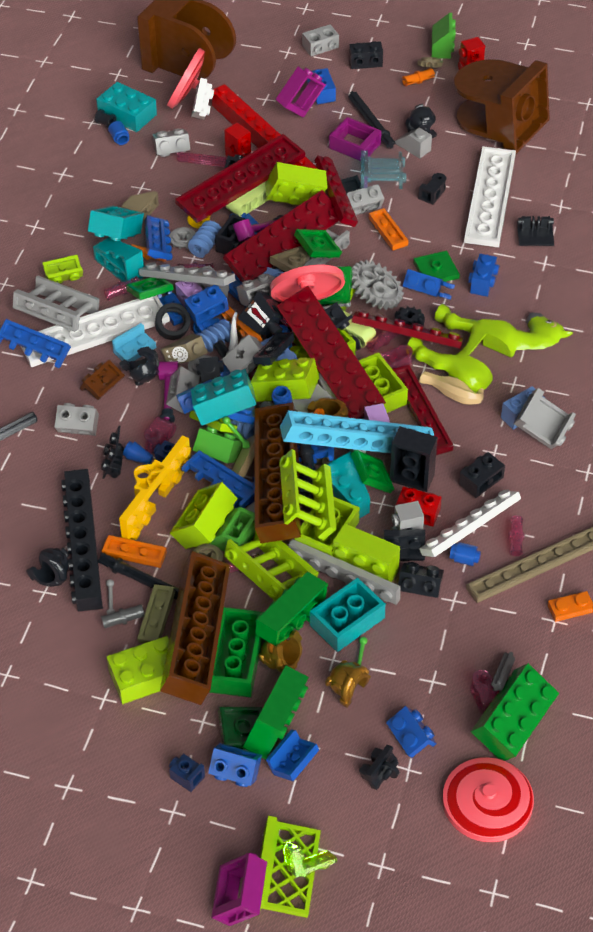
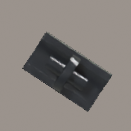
[359,744,400,790]

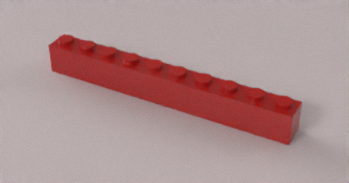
[212,84,318,169]

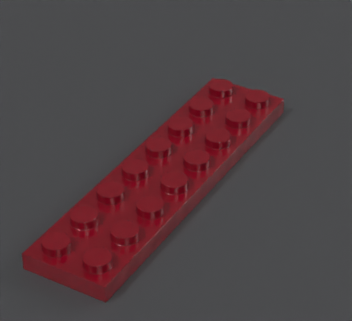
[175,134,305,223]
[223,190,340,283]
[277,286,386,419]

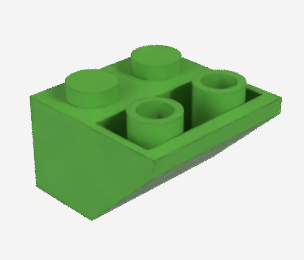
[432,13,456,59]
[193,426,246,463]
[205,507,256,552]

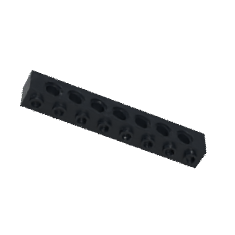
[61,469,103,612]

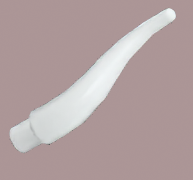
[228,312,238,350]

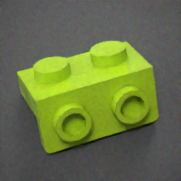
[42,255,83,284]

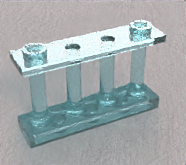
[361,151,406,189]

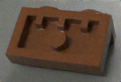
[80,360,125,400]

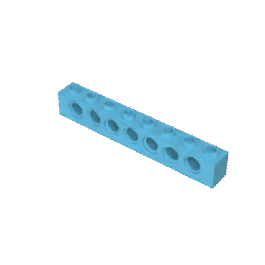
[280,410,434,453]

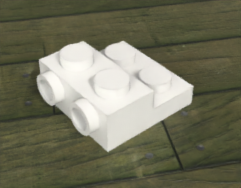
[191,78,214,119]

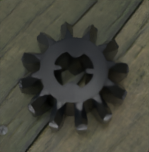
[394,305,425,336]

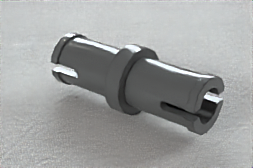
[101,604,145,629]

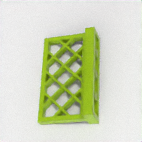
[259,816,321,918]

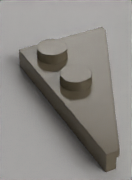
[269,246,310,272]

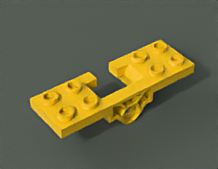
[119,435,191,540]

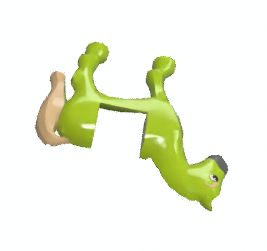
[406,304,573,405]

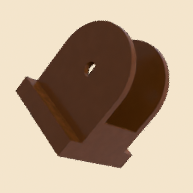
[137,0,236,80]
[454,59,550,154]

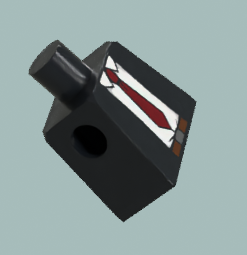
[238,291,283,336]

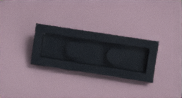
[253,332,295,366]

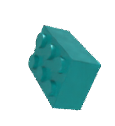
[96,82,157,132]
[88,205,144,241]
[191,369,257,425]
[310,577,386,652]

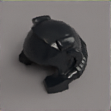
[405,104,437,138]
[119,346,159,386]
[26,548,69,587]

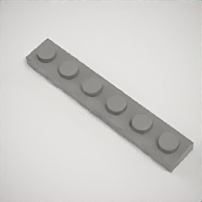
[139,262,236,286]
[288,539,400,605]

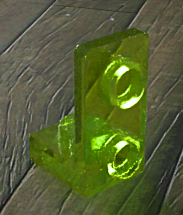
[282,841,337,877]

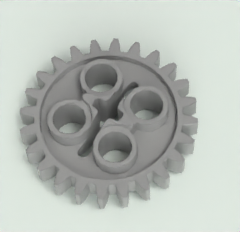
[351,260,404,310]

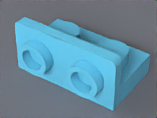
[112,323,157,361]

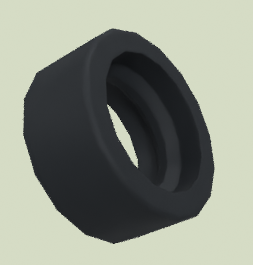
[155,303,191,340]

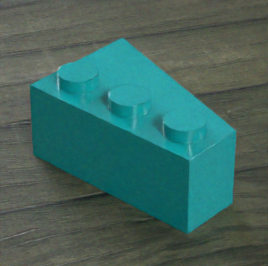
[93,237,145,285]
[326,451,370,519]

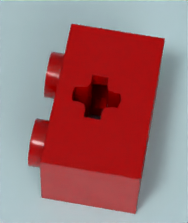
[224,123,251,157]

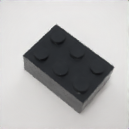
[390,426,438,492]

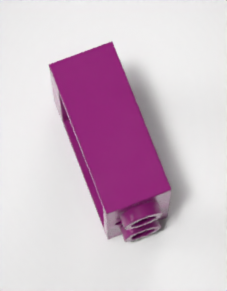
[275,66,326,118]
[328,117,381,162]
[211,853,267,926]

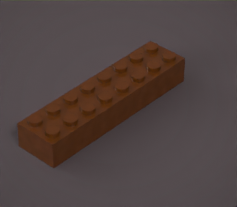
[255,402,301,543]
[160,551,230,705]

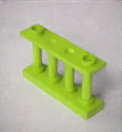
[279,449,336,540]
[224,533,319,601]

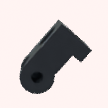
[418,173,447,205]

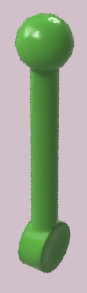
[222,417,250,449]
[357,637,368,666]

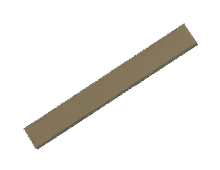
[466,527,593,603]

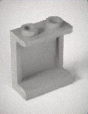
[513,388,576,449]

